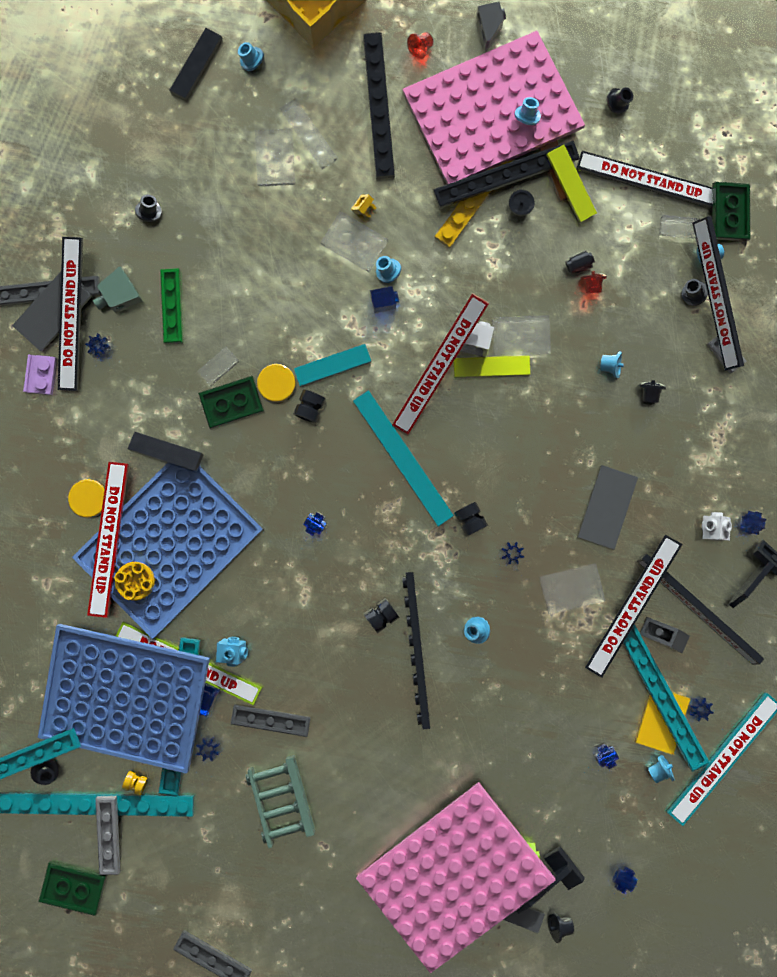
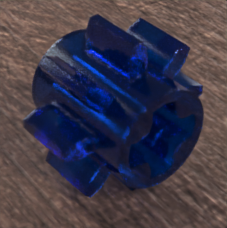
[85,333,111,358]
[741,511,766,535]
[303,512,327,536]
[501,542,524,565]
[688,697,714,722]
[196,737,221,762]
[594,744,619,770]
[612,866,637,894]

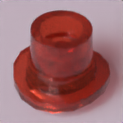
[407,32,434,59]
[580,271,607,294]

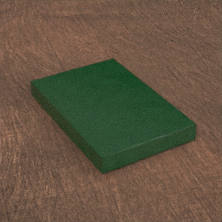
[712,182,750,241]
[198,376,264,430]
[38,861,107,916]

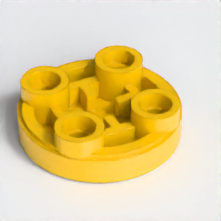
[257,364,296,402]
[68,479,105,518]
[114,562,155,601]

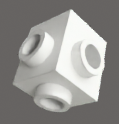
[702,512,732,541]

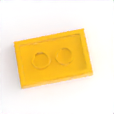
[635,693,690,755]

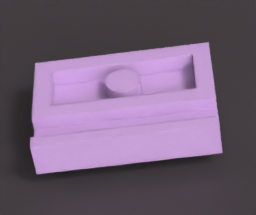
[23,354,57,395]

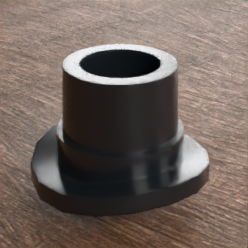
[607,87,633,114]
[508,190,535,216]
[135,195,162,222]
[681,279,708,306]
[639,380,666,403]
[30,759,59,785]
[547,913,574,943]

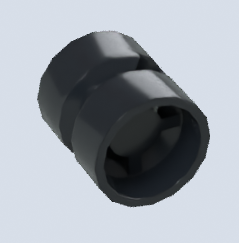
[293,389,326,424]
[454,502,488,537]
[363,598,400,634]

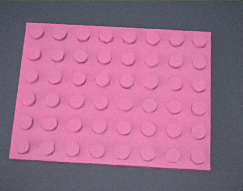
[403,31,585,184]
[356,782,555,974]

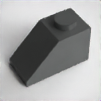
[477,1,506,50]
[640,617,690,653]

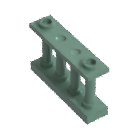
[246,755,315,848]

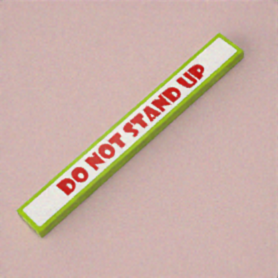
[116,621,262,705]

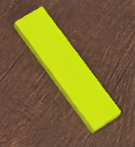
[546,145,597,223]
[454,356,530,378]

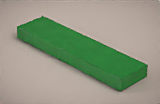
[160,268,183,344]

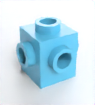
[216,637,248,667]

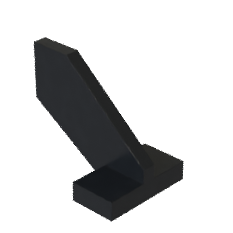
[729,540,777,608]
[515,846,585,914]

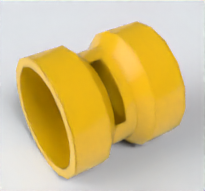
[122,771,148,796]

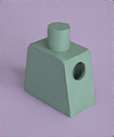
[93,266,143,312]

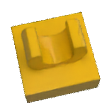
[351,194,376,218]

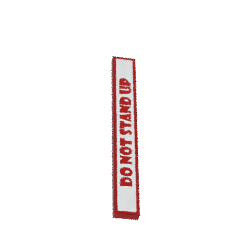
[392,293,489,434]
[87,462,129,618]

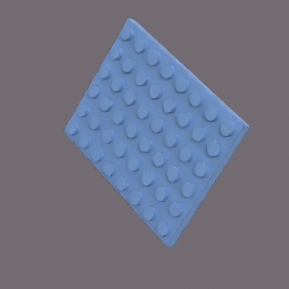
[72,463,264,639]
[38,624,210,774]

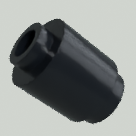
[565,250,595,275]

